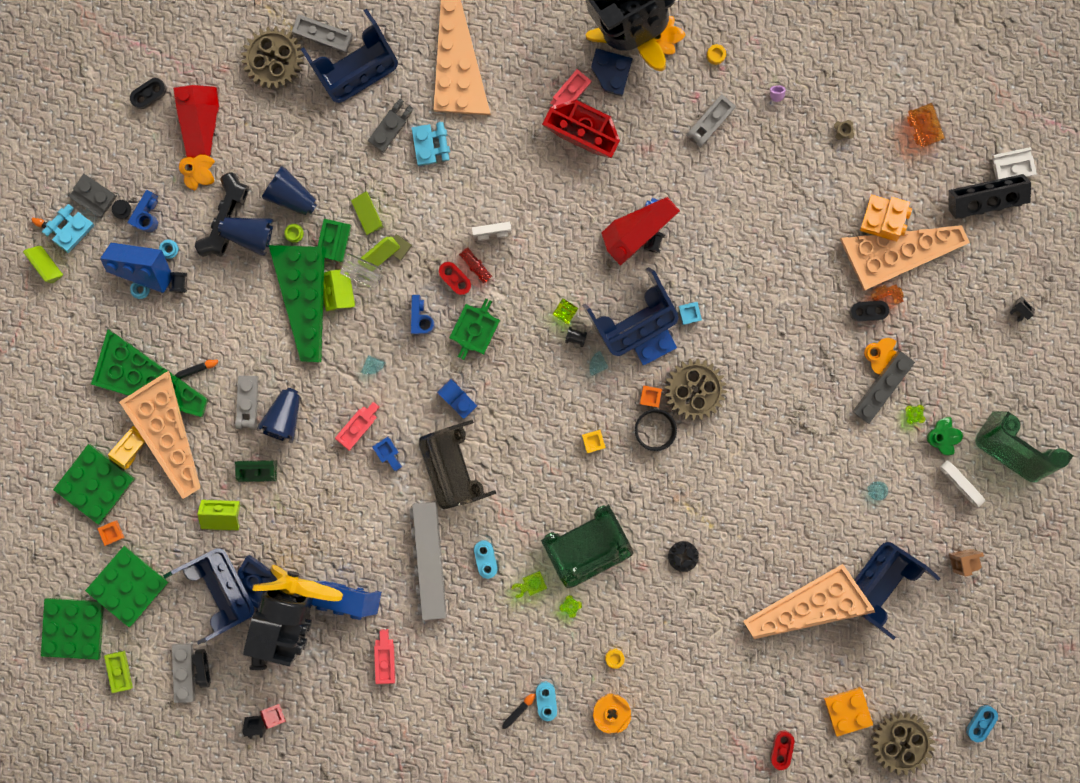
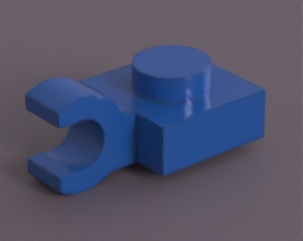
[372,436,402,471]

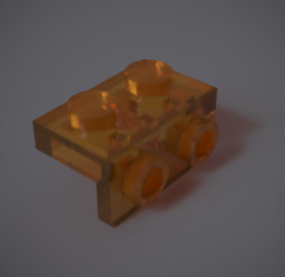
[907,103,946,148]

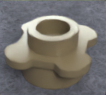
[834,120,854,140]

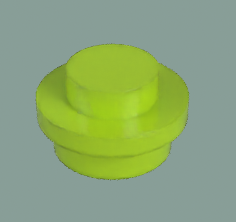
[284,224,304,243]

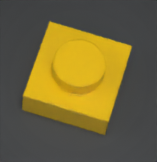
[582,430,606,453]

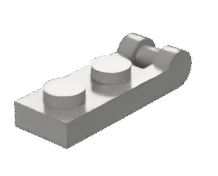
[686,94,736,148]
[235,376,259,430]

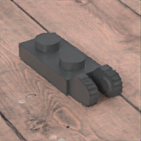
[368,99,413,153]

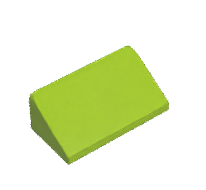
[351,191,384,235]
[358,236,400,271]
[23,246,63,284]

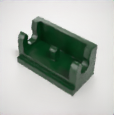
[235,460,277,482]

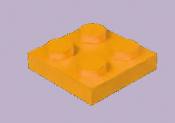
[824,687,873,737]

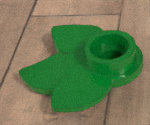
[927,417,963,455]

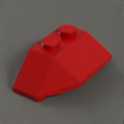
[542,100,620,159]

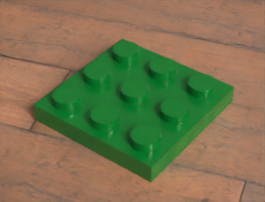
[53,444,135,525]
[85,546,169,628]
[41,598,104,660]

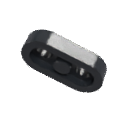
[130,78,167,109]
[849,301,889,322]
[192,649,211,688]

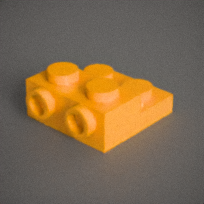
[860,194,912,242]

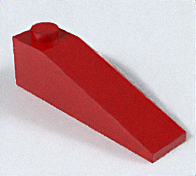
[173,85,220,168]
[601,197,680,266]

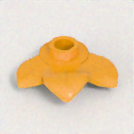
[656,16,685,55]
[179,154,215,191]
[864,338,896,375]

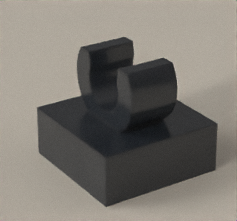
[1010,296,1035,322]
[242,716,265,739]

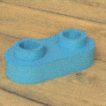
[474,540,498,579]
[536,681,557,721]

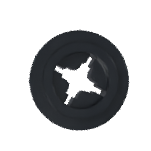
[668,541,699,572]

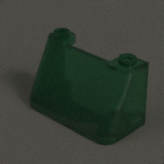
[975,411,1074,482]
[541,504,634,588]

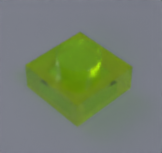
[552,298,579,325]

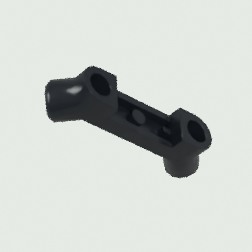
[195,172,249,257]

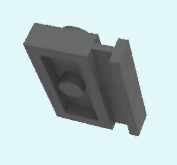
[68,173,117,218]

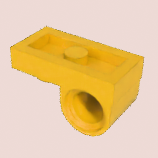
[108,426,146,470]

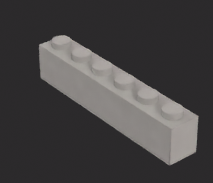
[410,501,447,620]

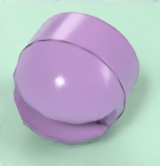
[770,85,786,102]

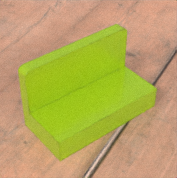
[323,269,355,312]
[197,500,240,531]

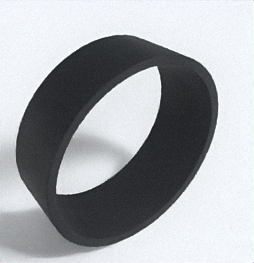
[635,409,677,451]

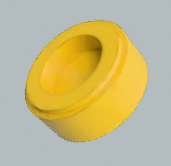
[706,44,726,65]
[605,648,625,669]

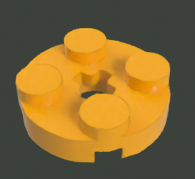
[593,693,631,734]

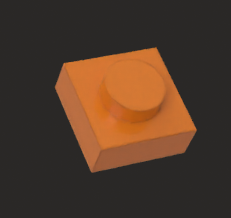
[639,385,662,408]
[97,520,125,546]

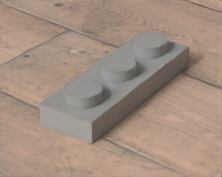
[292,14,353,53]
[172,643,195,703]

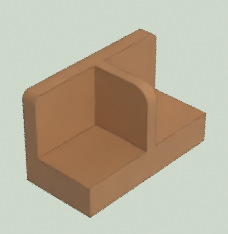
[949,549,984,577]

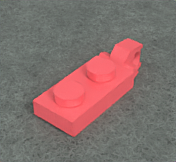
[550,69,592,106]
[335,402,380,451]
[374,629,396,684]

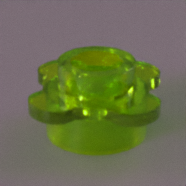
[905,405,926,425]
[559,595,582,618]

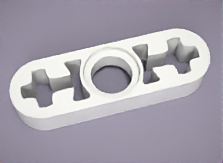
[940,461,986,508]

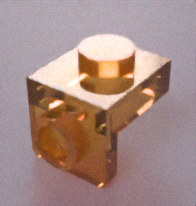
[871,284,904,304]

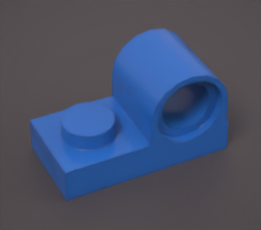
[127,189,158,233]
[411,295,435,335]
[437,379,477,419]

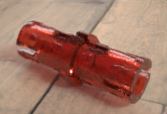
[459,247,493,284]

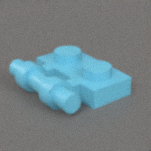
[411,122,450,166]
[42,204,94,253]

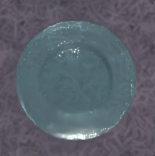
[868,481,888,500]

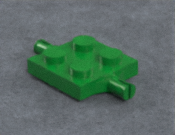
[449,298,501,360]

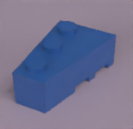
[100,242,172,293]
[312,581,382,620]

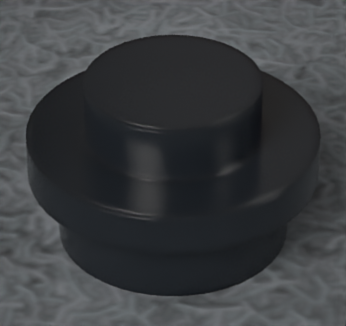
[112,200,131,219]

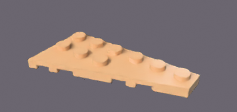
[434,0,491,115]
[840,225,970,291]
[119,371,201,499]
[743,564,875,639]

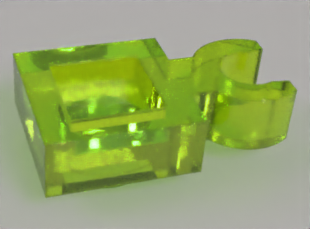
[511,570,548,598]

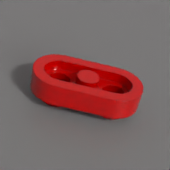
[439,262,471,295]
[770,730,795,770]

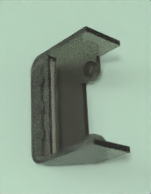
[419,420,497,509]

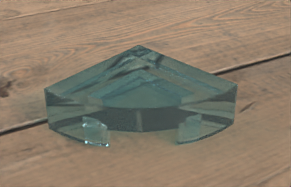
[589,351,609,376]
[361,355,386,374]

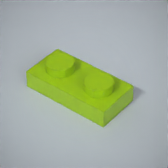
[104,650,133,693]

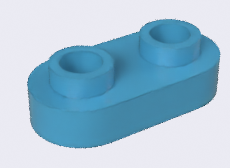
[966,705,998,742]

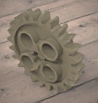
[241,26,304,90]
[664,358,727,421]
[870,711,935,776]

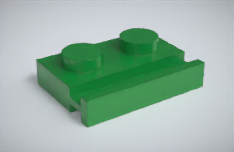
[317,219,352,262]

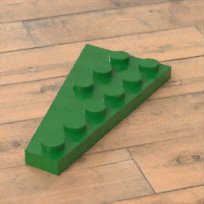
[268,245,325,362]
[91,329,208,417]

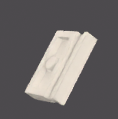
[991,147,1037,180]
[472,222,512,241]

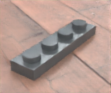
[852,350,915,424]

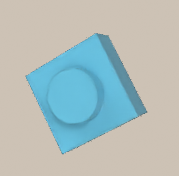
[678,302,702,325]

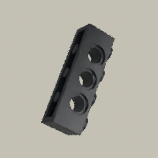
[948,174,1031,219]

